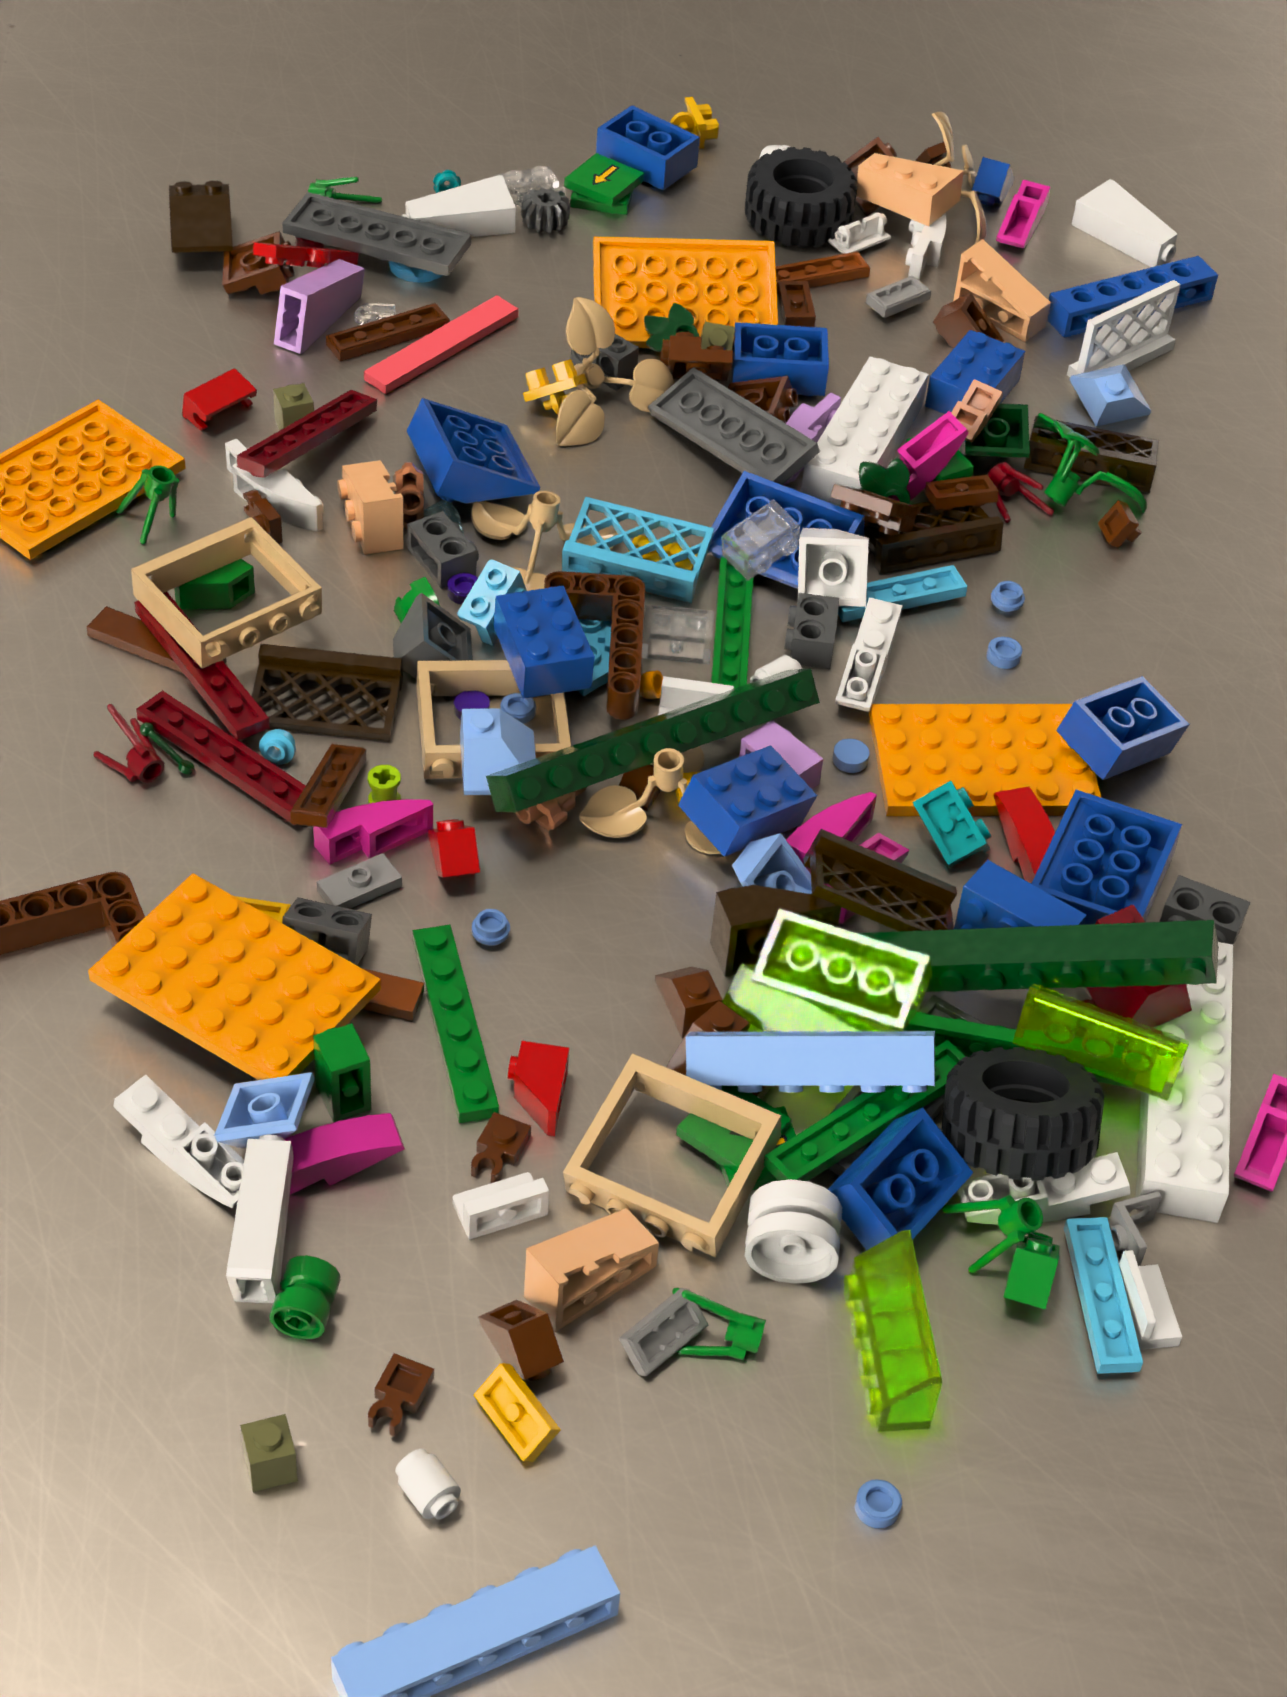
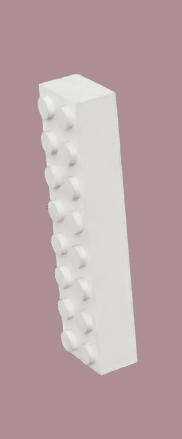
[1135,942,1233,1223]

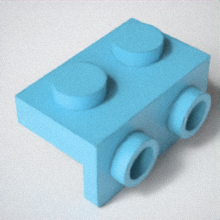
[457,559,527,647]

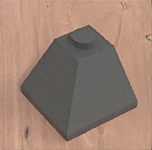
[393,593,473,679]

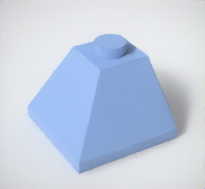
[1069,364,1151,427]
[460,708,536,795]
[732,833,812,894]
[214,1072,315,1148]

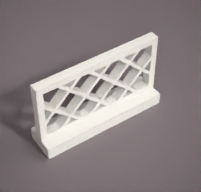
[1067,280,1181,377]

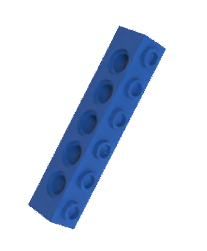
[1047,255,1218,338]

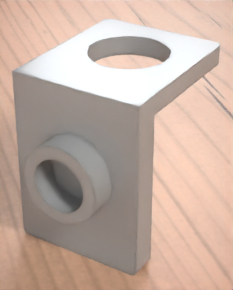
[1108,1191,1162,1266]

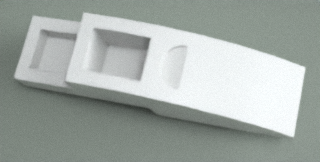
[905,214,946,280]
[225,439,324,532]
[835,597,903,712]
[113,1074,244,1208]
[957,1152,1130,1225]

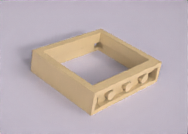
[131,517,322,669]
[416,660,571,779]
[563,1053,781,1257]

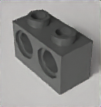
[570,334,639,391]
[408,511,479,589]
[784,593,839,669]
[1159,875,1251,946]
[282,897,372,965]

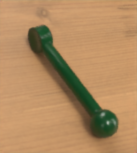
[140,722,194,774]

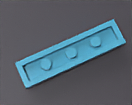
[838,565,968,622]
[1064,1217,1143,1374]

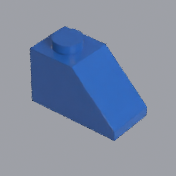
[972,157,1015,206]

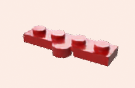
[253,242,359,268]

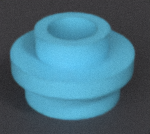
[259,729,296,765]

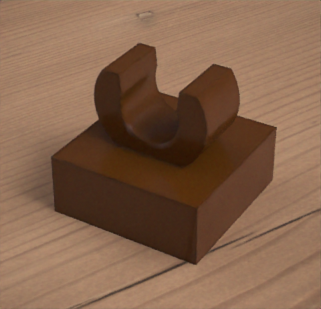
[915,141,951,168]
[1098,500,1142,548]

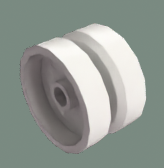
[744,1179,842,1284]

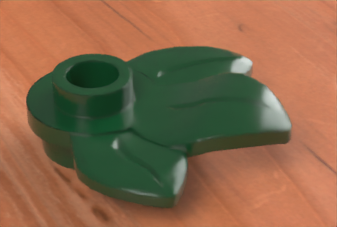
[644,303,700,352]
[859,457,910,504]

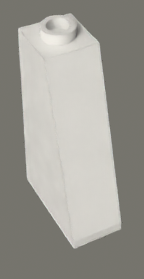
[401,175,516,237]
[1071,179,1178,267]
[226,1135,294,1304]

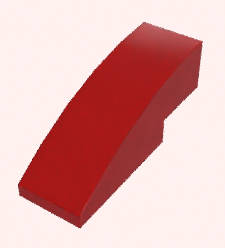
[993,786,1055,883]

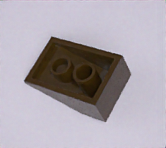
[169,181,233,253]
[710,885,842,977]

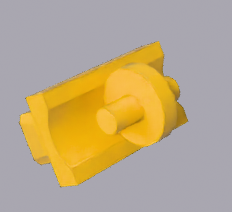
[670,97,719,149]
[523,359,587,415]

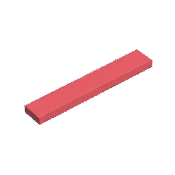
[364,295,519,394]

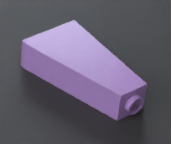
[274,259,365,354]

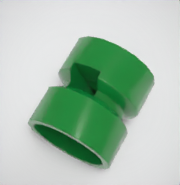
[269,1255,341,1339]

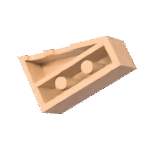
[857,153,964,226]
[953,239,1051,342]
[337,460,404,555]
[524,1208,659,1332]

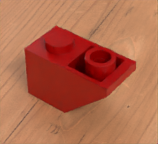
[428,819,480,877]

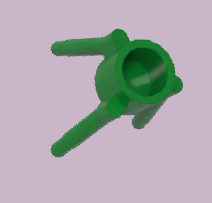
[308,177,382,203]
[117,466,180,544]
[942,1195,1043,1274]
[672,1288,766,1360]

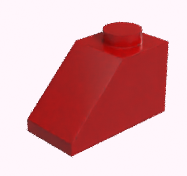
[507,1041,570,1137]

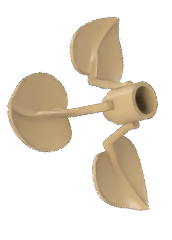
[931,111,986,245]
[556,297,675,446]
[472,491,618,591]
[579,746,721,854]

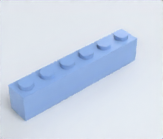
[686,1031,935,1093]
[331,1545,620,1697]

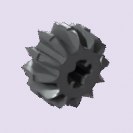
[521,187,570,233]

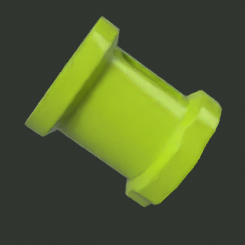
[368,765,401,804]

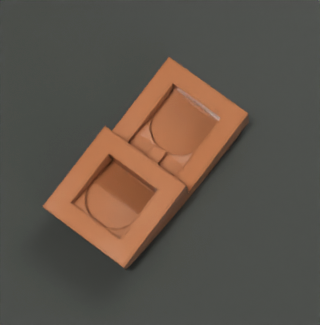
[951,379,1003,443]

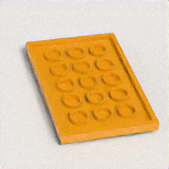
[593,237,778,348]
[0,399,186,560]
[869,704,1101,816]
[88,873,381,1080]

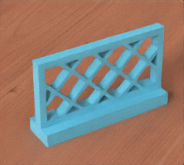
[562,497,714,603]

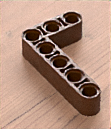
[544,571,645,720]
[0,871,145,955]

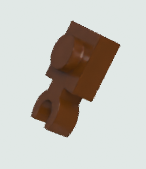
[243,489,283,544]
[471,1112,531,1183]
[368,1353,434,1436]

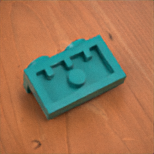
[912,781,992,867]

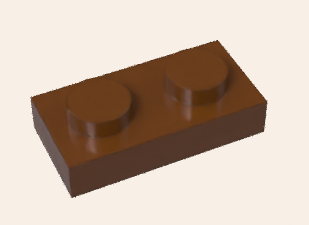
[777,281,816,327]
[925,475,998,510]

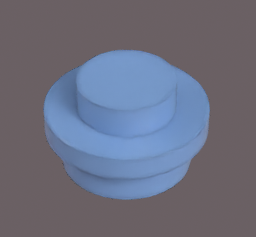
[991,581,1025,612]
[472,909,510,945]

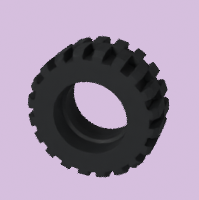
[744,147,858,248]
[941,1047,1104,1181]

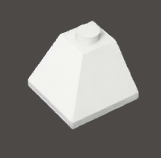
[798,528,869,607]

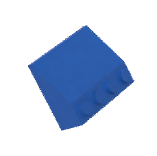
[406,398,541,503]
[707,471,865,589]
[1031,790,1182,925]

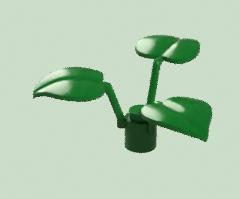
[1033,413,1147,513]

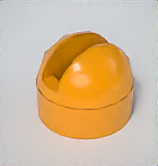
[640,670,663,699]

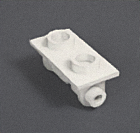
[828,212,891,254]

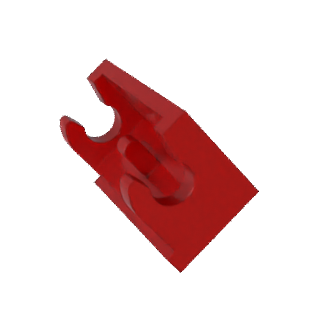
[182,368,257,431]

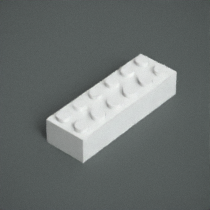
[801,356,929,505]

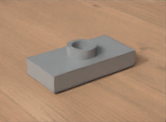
[865,276,931,318]
[317,853,402,909]
[619,1288,709,1376]

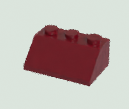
[1084,905,1192,1043]

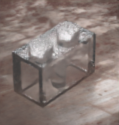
[721,499,800,580]
[642,605,714,664]

